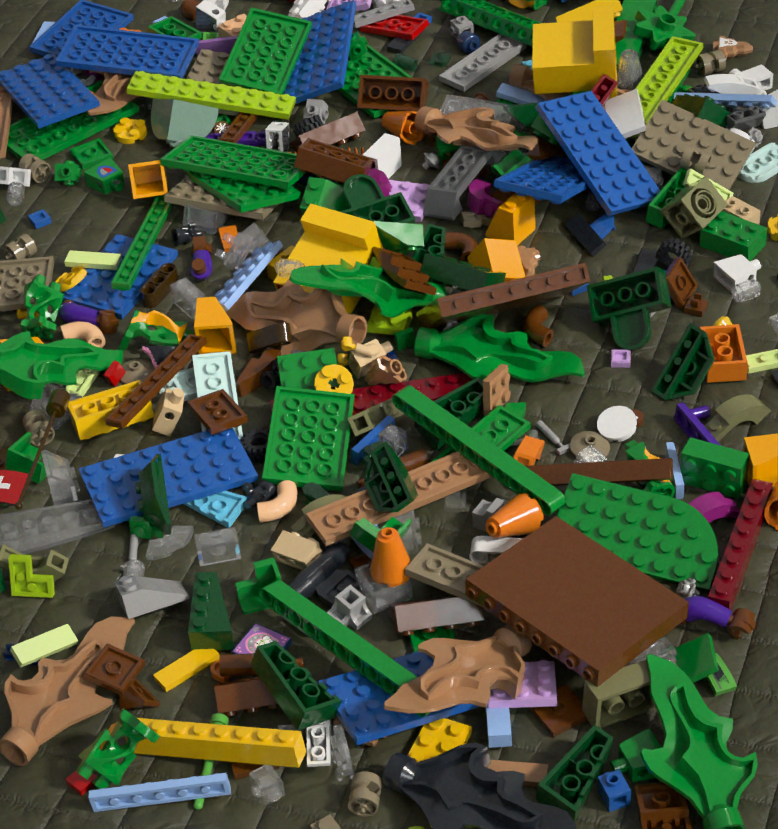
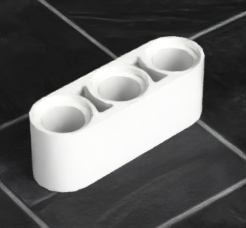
[469,536,523,565]

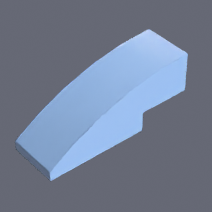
[486,704,512,748]

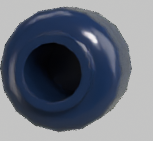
[457,31,480,54]

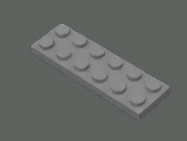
[439,34,527,92]

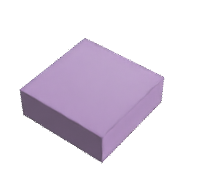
[611,350,631,368]

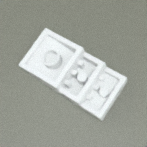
[605,89,646,138]

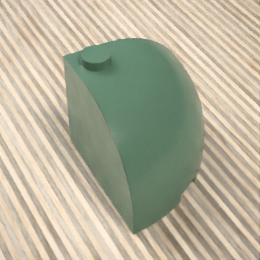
[151,99,219,144]

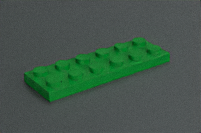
[430,405,531,494]

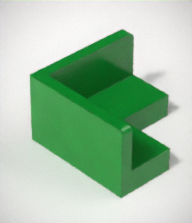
[491,149,532,178]
[5,432,50,484]
[350,516,412,552]
[235,557,281,615]

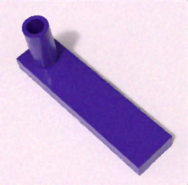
[674,402,720,445]

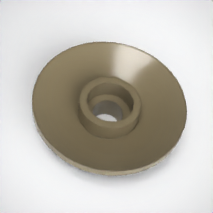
[120,359,155,384]
[570,431,610,462]

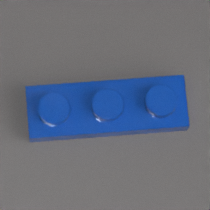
[351,415,395,466]

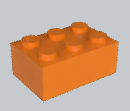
[700,324,748,383]

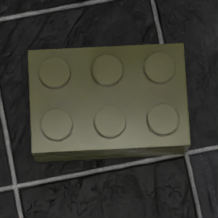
[582,660,655,728]

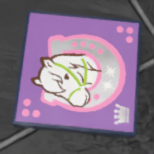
[231,623,292,654]

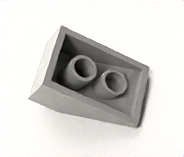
[114,576,190,619]

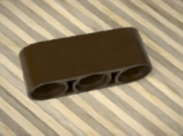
[140,263,179,308]
[247,323,292,353]

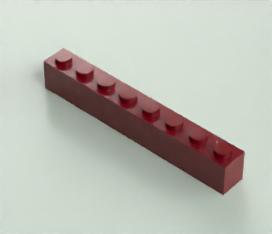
[708,479,773,610]

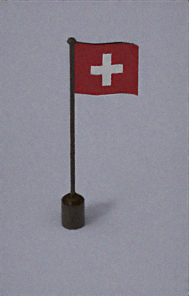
[0,388,70,510]

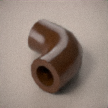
[445,232,478,263]
[523,305,554,347]

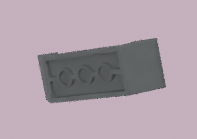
[688,83,766,131]
[423,145,504,221]

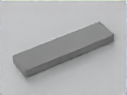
[353,0,415,28]

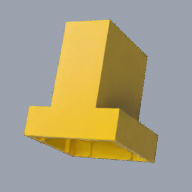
[532,5,617,99]
[273,204,383,314]

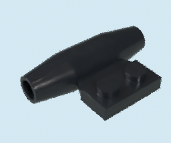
[289,542,363,608]

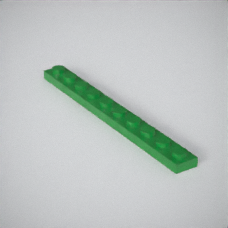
[111,195,174,291]

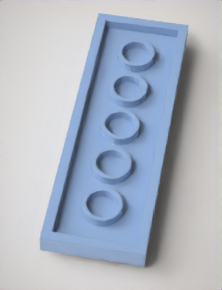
[214,240,283,311]

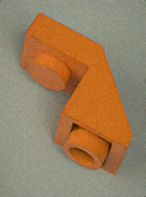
[514,435,545,466]

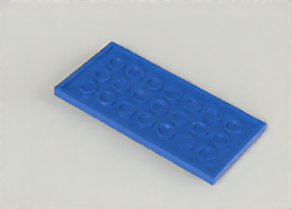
[285,0,357,104]
[55,25,199,79]
[0,54,100,129]
[535,91,661,216]
[494,155,588,204]
[79,428,258,528]

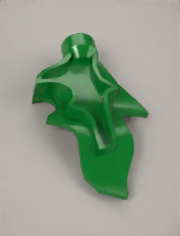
[289,257,447,318]
[415,314,585,382]
[0,331,123,399]
[640,654,758,829]

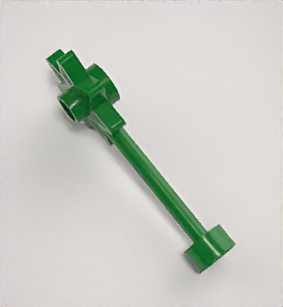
[633,0,696,50]

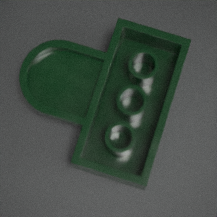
[340,174,416,224]
[587,267,671,351]

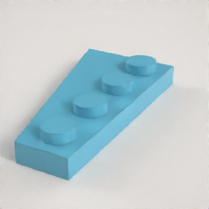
[183,491,248,528]

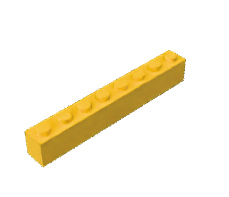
[125,718,306,768]

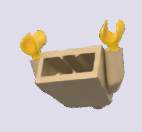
[337,337,393,379]

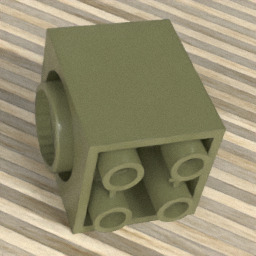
[660,176,728,239]

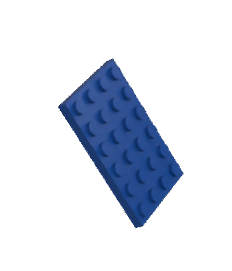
[29,0,134,57]
[62,234,178,320]
[318,652,479,745]

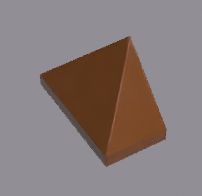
[527,136,562,160]
[119,678,160,711]

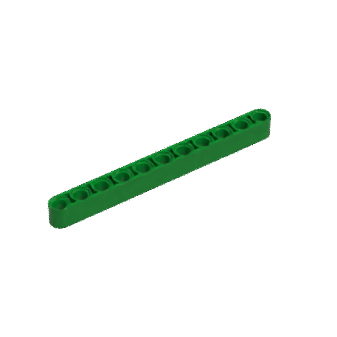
[392,385,566,516]
[259,579,431,717]

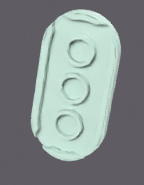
[738,143,778,183]

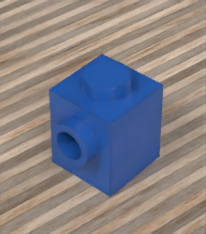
[598,770,631,812]

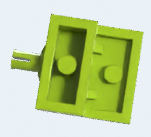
[367,305,413,335]

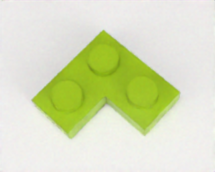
[8,554,55,598]

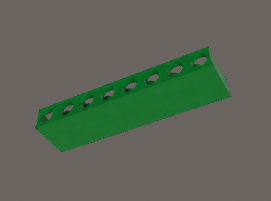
[439,0,540,46]
[615,0,657,79]

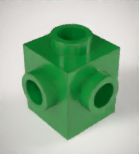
[348,31,368,60]
[55,161,82,186]

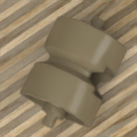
[695,49,727,76]
[678,145,712,175]
[19,154,51,183]
[3,234,37,260]
[22,409,55,446]
[348,771,382,817]

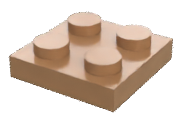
[483,364,511,416]

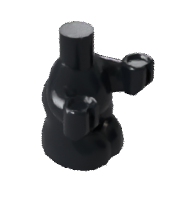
[171,222,203,246]
[260,358,281,390]
[242,480,276,509]

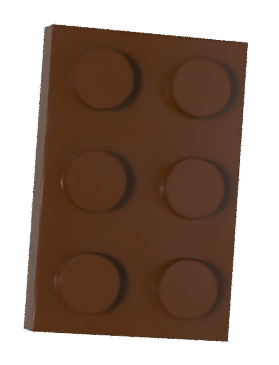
[187,389,248,435]

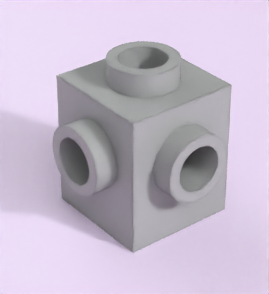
[449,16,474,39]
[303,99,328,125]

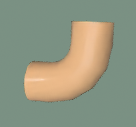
[60,321,106,348]
[257,480,297,523]

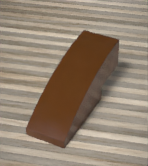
[236,347,281,397]

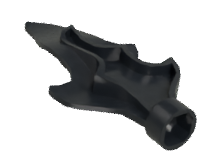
[383,743,576,829]

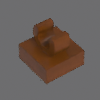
[684,292,708,317]

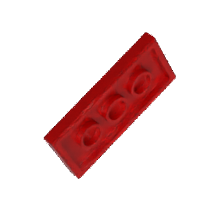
[359,15,429,40]

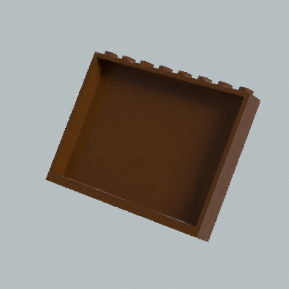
[416,263,590,328]
[465,516,689,687]

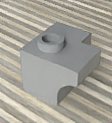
[472,498,509,532]
[327,584,372,631]

